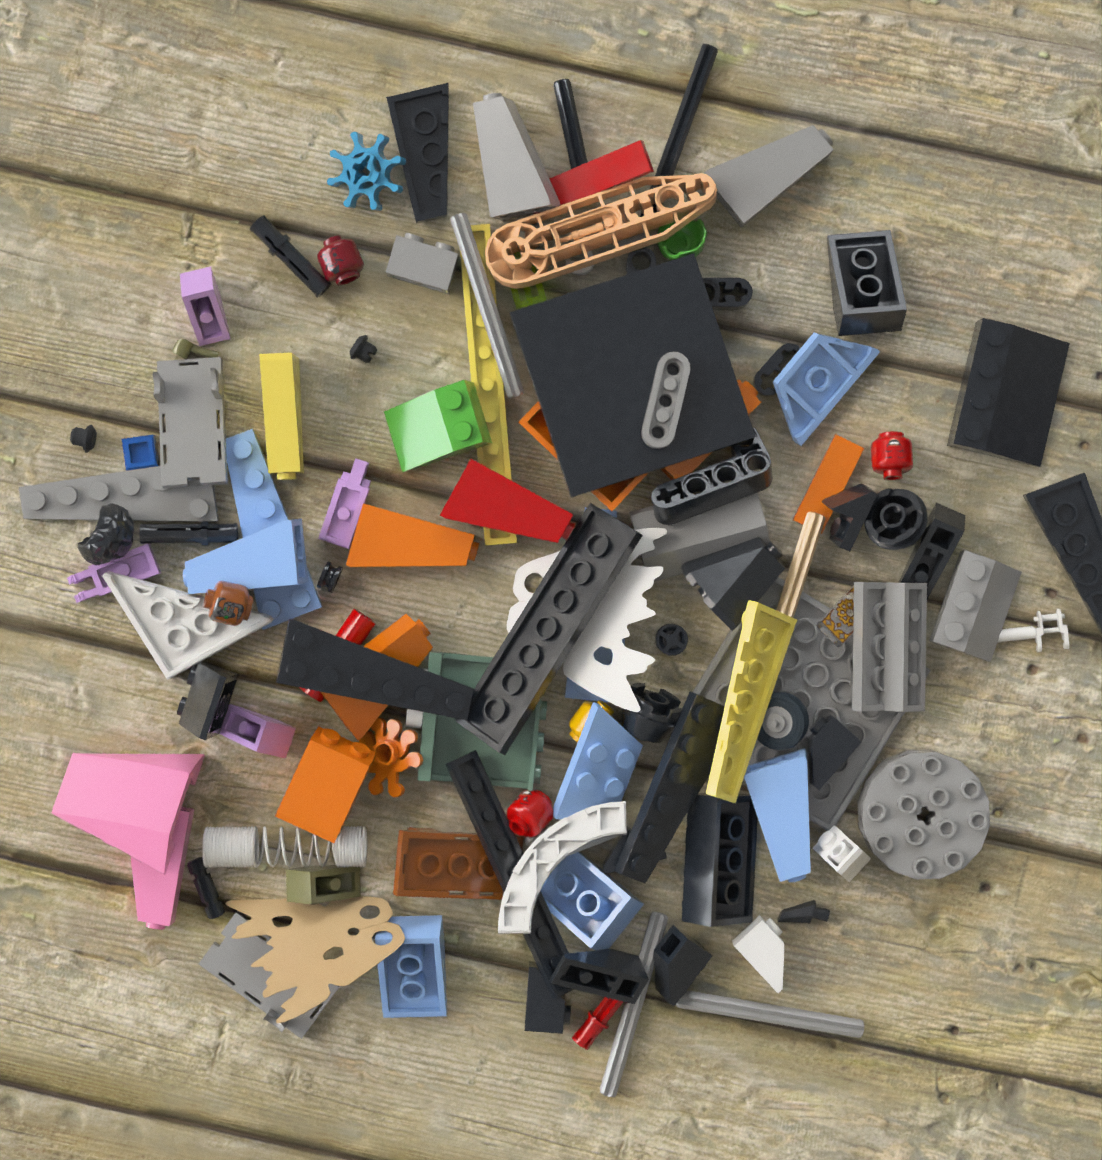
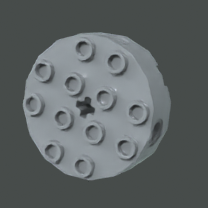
[857,749,990,880]

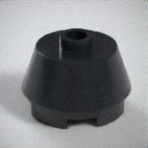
[864,488,928,550]
[622,683,682,743]

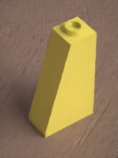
[259,353,304,480]

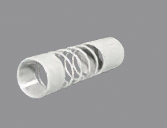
[202,826,367,868]

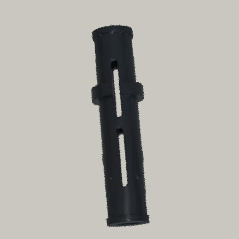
[250,215,332,298]
[139,521,238,546]

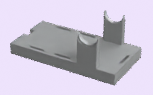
[152,357,228,489]
[199,911,340,1039]

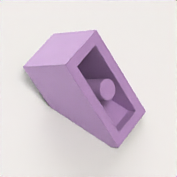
[180,266,230,346]
[220,704,296,758]

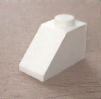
[732,915,784,993]

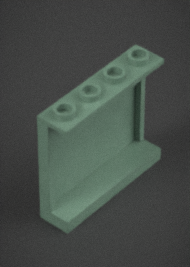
[417,651,549,791]

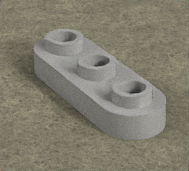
[641,352,690,449]

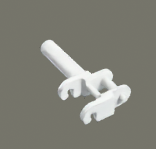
[997,609,1069,653]

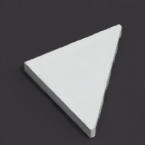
[102,571,273,680]

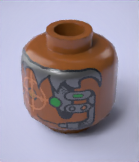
[203,581,253,626]

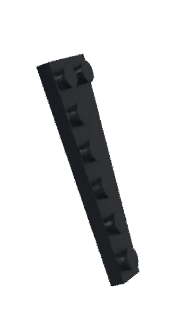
[1023,472,1102,634]
[276,619,474,720]
[614,691,725,884]

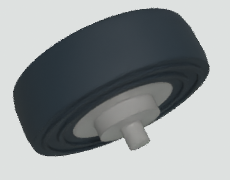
[757,692,809,750]

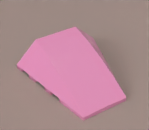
[52,753,205,875]

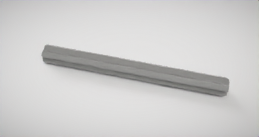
[450,213,524,398]
[600,912,668,1097]
[676,990,865,1038]

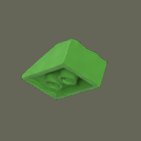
[384,380,492,473]

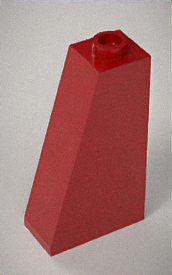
[440,459,575,543]

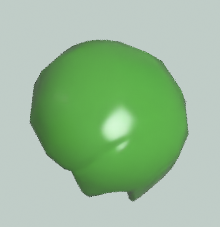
[657,219,707,260]

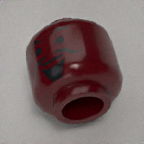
[317,235,364,286]

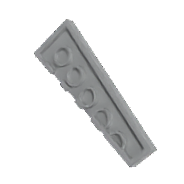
[19,466,219,522]

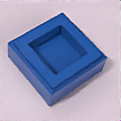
[122,435,159,471]

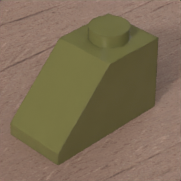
[286,865,361,904]

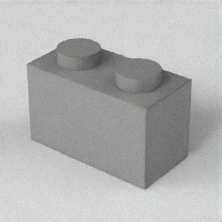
[386,233,459,294]

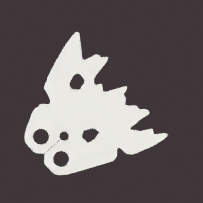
[507,528,667,712]

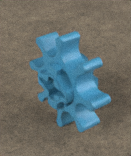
[327,132,406,211]

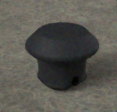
[349,335,377,363]
[70,424,97,453]

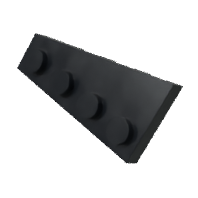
[386,83,449,224]

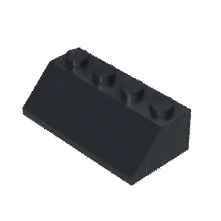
[682,793,758,927]

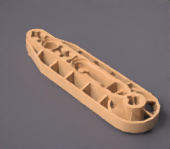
[485,173,717,289]

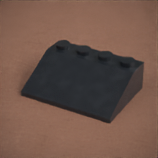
[947,318,1070,467]

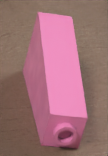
[131,807,194,930]

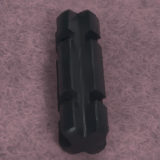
[187,857,225,919]

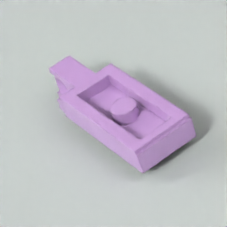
[318,458,371,549]

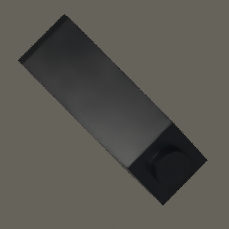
[898,503,966,599]
[549,949,649,1004]

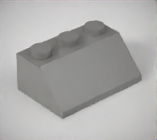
[929,550,1022,662]

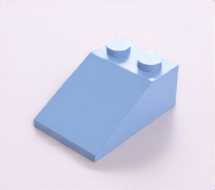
[541,852,644,950]
[375,915,447,1018]

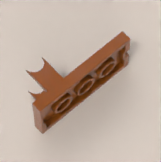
[393,827,524,900]

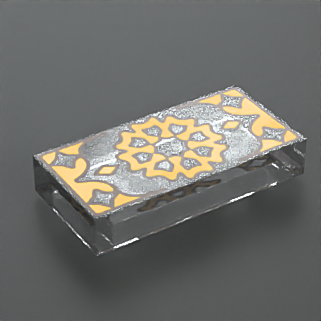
[816,584,854,648]

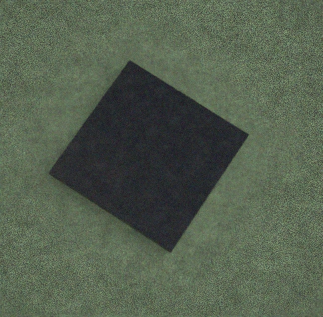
[510,253,756,498]

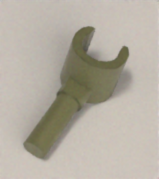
[172,339,219,359]

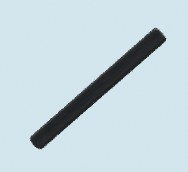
[640,44,718,217]

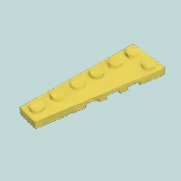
[706,600,797,803]

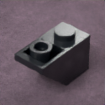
[654,925,713,1006]

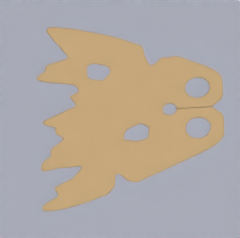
[225,896,405,1023]

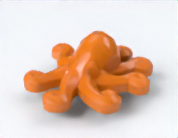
[359,717,423,797]

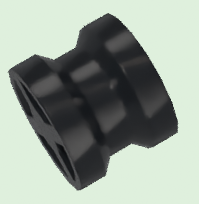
[655,624,688,656]

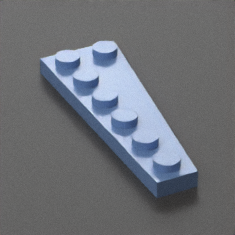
[226,429,323,630]

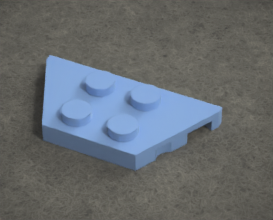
[773,332,880,446]
[553,702,643,820]

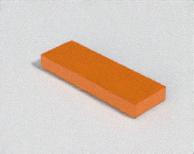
[792,434,864,534]

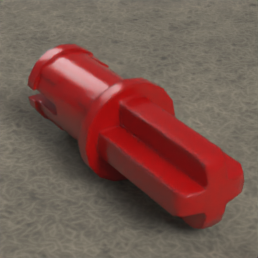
[572,997,623,1050]

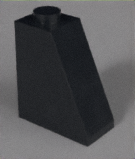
[681,537,785,631]

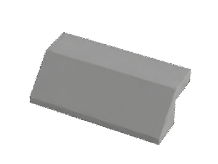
[629,492,770,582]
[852,582,927,712]

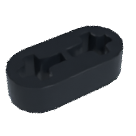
[753,343,800,397]

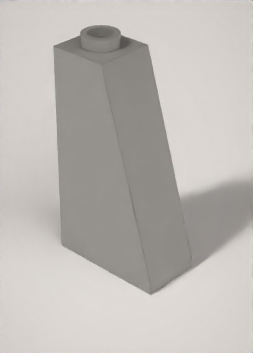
[473,93,560,221]
[703,125,833,228]

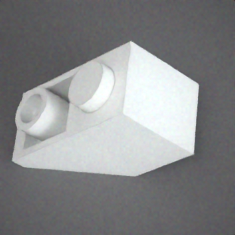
[813,825,871,882]

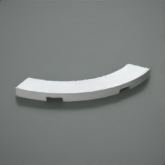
[498,801,627,934]

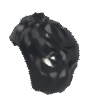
[77,503,134,566]

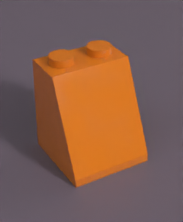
[275,726,377,843]

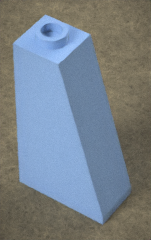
[183,518,308,594]
[744,748,811,882]

